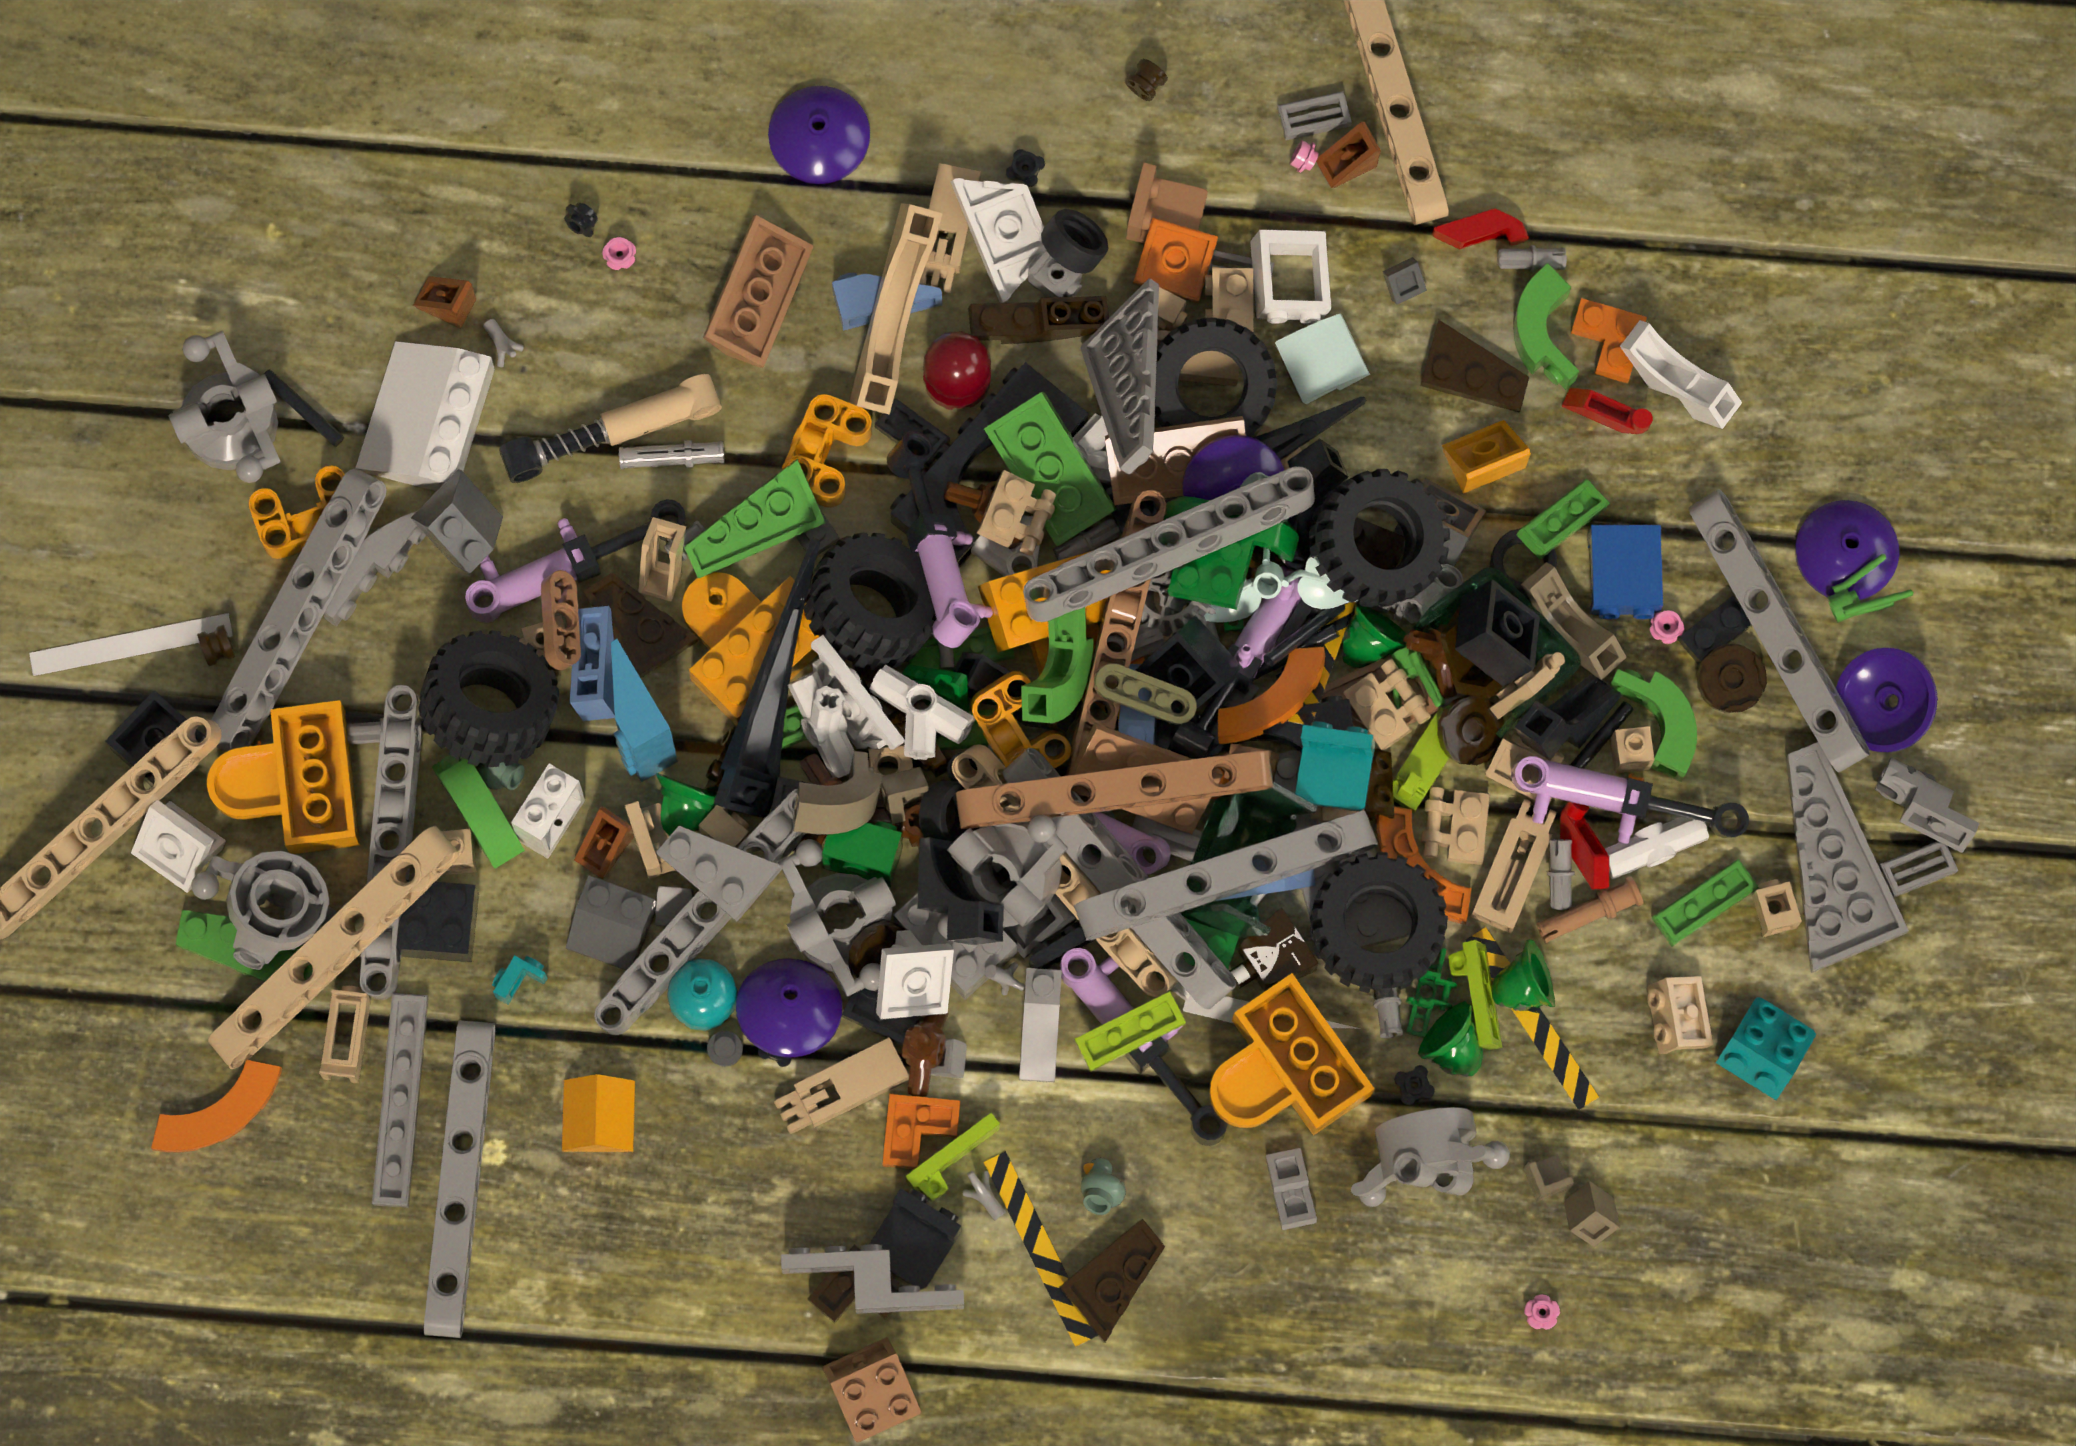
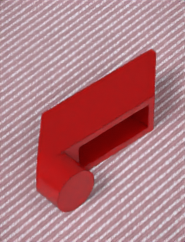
[1432,208,1529,250]
[1562,388,1653,434]
[1560,801,1610,889]

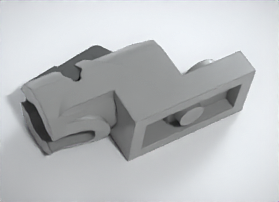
[1875,757,1980,853]

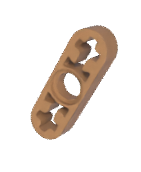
[541,570,581,670]

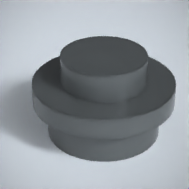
[707,1031,743,1067]

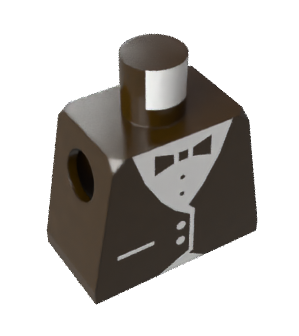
[1229,908,1319,991]

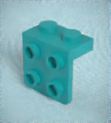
[1295,722,1375,812]
[1716,997,1816,1100]

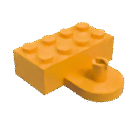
[978,550,1111,701]
[682,572,819,726]
[207,700,360,854]
[1210,973,1375,1136]

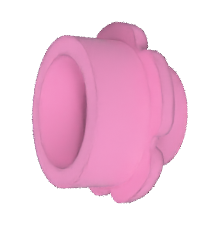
[1289,140,1319,173]
[602,237,636,270]
[1650,610,1684,644]
[1524,1294,1560,1330]

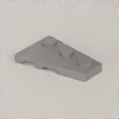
[656,826,783,922]

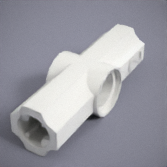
[1605,817,1709,879]

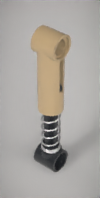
[499,374,722,483]

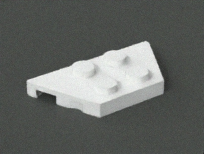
[951,178,1046,303]
[811,635,905,750]

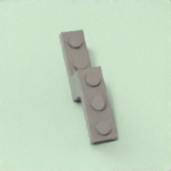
[781,1244,964,1314]

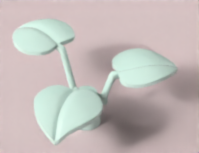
[1204,472,1358,622]

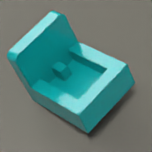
[492,955,548,1005]

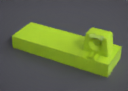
[1393,707,1449,814]
[1448,940,1502,1050]
[1074,991,1186,1072]
[905,1113,1000,1202]

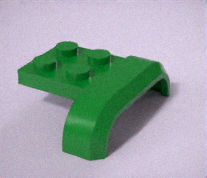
[1163,496,1299,610]

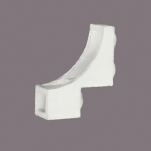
[1620,320,1742,429]

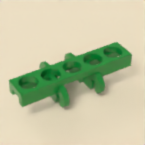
[1406,948,1457,1038]

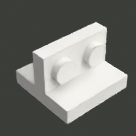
[131,800,226,893]
[876,930,954,1019]

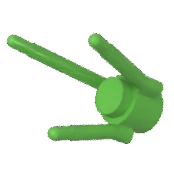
[1827,554,1914,623]
[1392,647,1445,709]

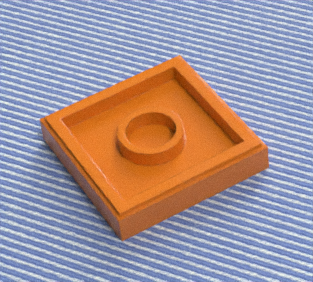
[1133,218,1218,303]

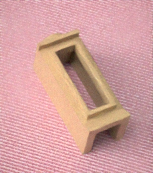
[638,517,686,601]
[319,986,371,1083]

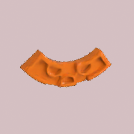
[1218,647,1325,744]
[1376,806,1472,925]
[151,1060,282,1153]

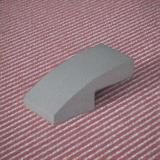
[1266,1148,1317,1230]

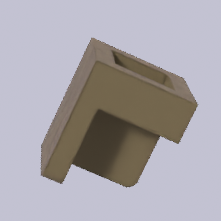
[881,767,929,824]
[1523,1154,1574,1202]
[1564,1181,1620,1247]

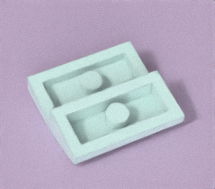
[1275,314,1370,404]

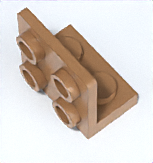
[1126,163,1208,243]
[822,1337,921,1442]

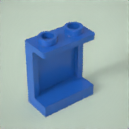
[1587,525,1663,620]

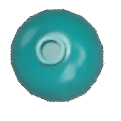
[667,958,738,1031]

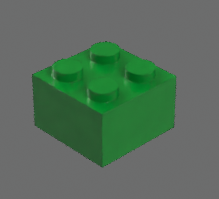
[822,821,903,887]

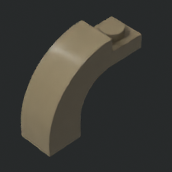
[1521,562,1627,680]
[793,751,883,834]

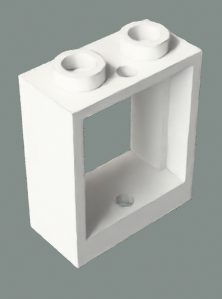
[1250,230,1331,324]
[511,763,585,859]

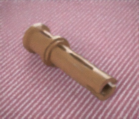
[1536,876,1644,944]

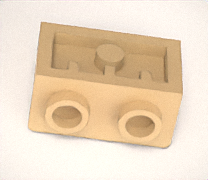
[1205,267,1253,332]
[1485,732,1569,803]
[625,801,676,880]
[1647,976,1713,1054]

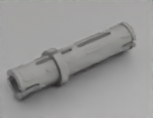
[619,440,725,470]

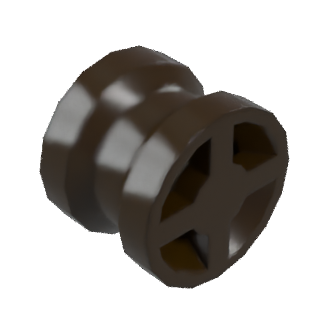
[1125,58,1168,101]
[197,624,236,666]

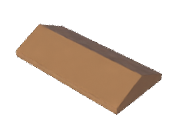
[703,215,814,368]

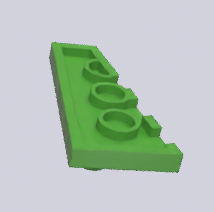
[684,459,825,579]
[176,910,313,982]

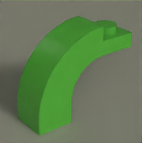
[1513,263,1579,390]
[1021,607,1093,723]
[1610,669,1697,782]
[432,755,525,869]

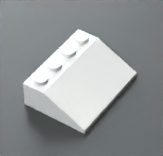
[355,341,495,491]

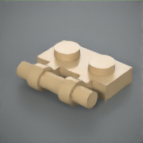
[977,470,1056,556]
[1489,652,1565,719]
[1343,659,1431,751]
[1421,787,1490,865]

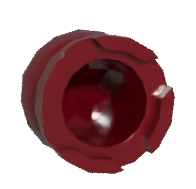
[923,331,991,410]

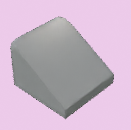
[655,886,694,927]
[931,1039,967,1078]

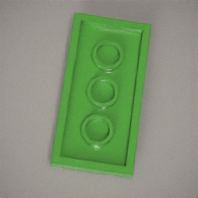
[984,391,1117,546]

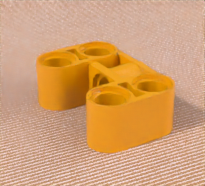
[782,394,872,508]
[249,465,345,559]
[971,671,1071,769]

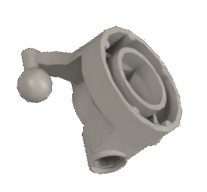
[168,331,281,483]
[938,815,1069,953]
[778,839,896,997]
[191,851,337,970]
[1351,1107,1510,1207]

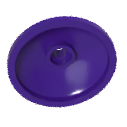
[768,86,870,184]
[1182,435,1284,500]
[1795,500,1899,600]
[1836,648,1938,752]
[736,958,842,1057]

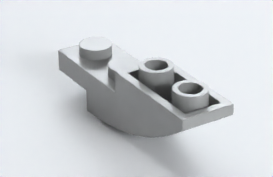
[323,511,426,627]

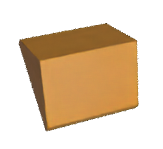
[1442,420,1531,494]
[562,1074,635,1152]

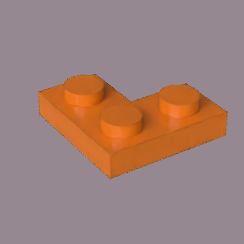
[1571,298,1647,384]
[882,1094,960,1169]

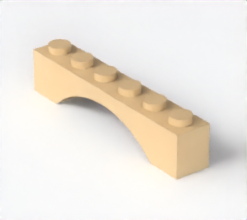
[849,203,942,414]

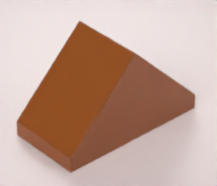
[1316,122,1381,188]
[413,276,476,329]
[574,806,634,879]

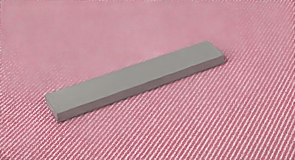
[372,993,429,1208]

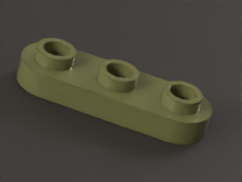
[1094,663,1196,725]

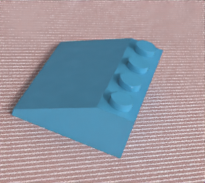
[611,639,678,782]

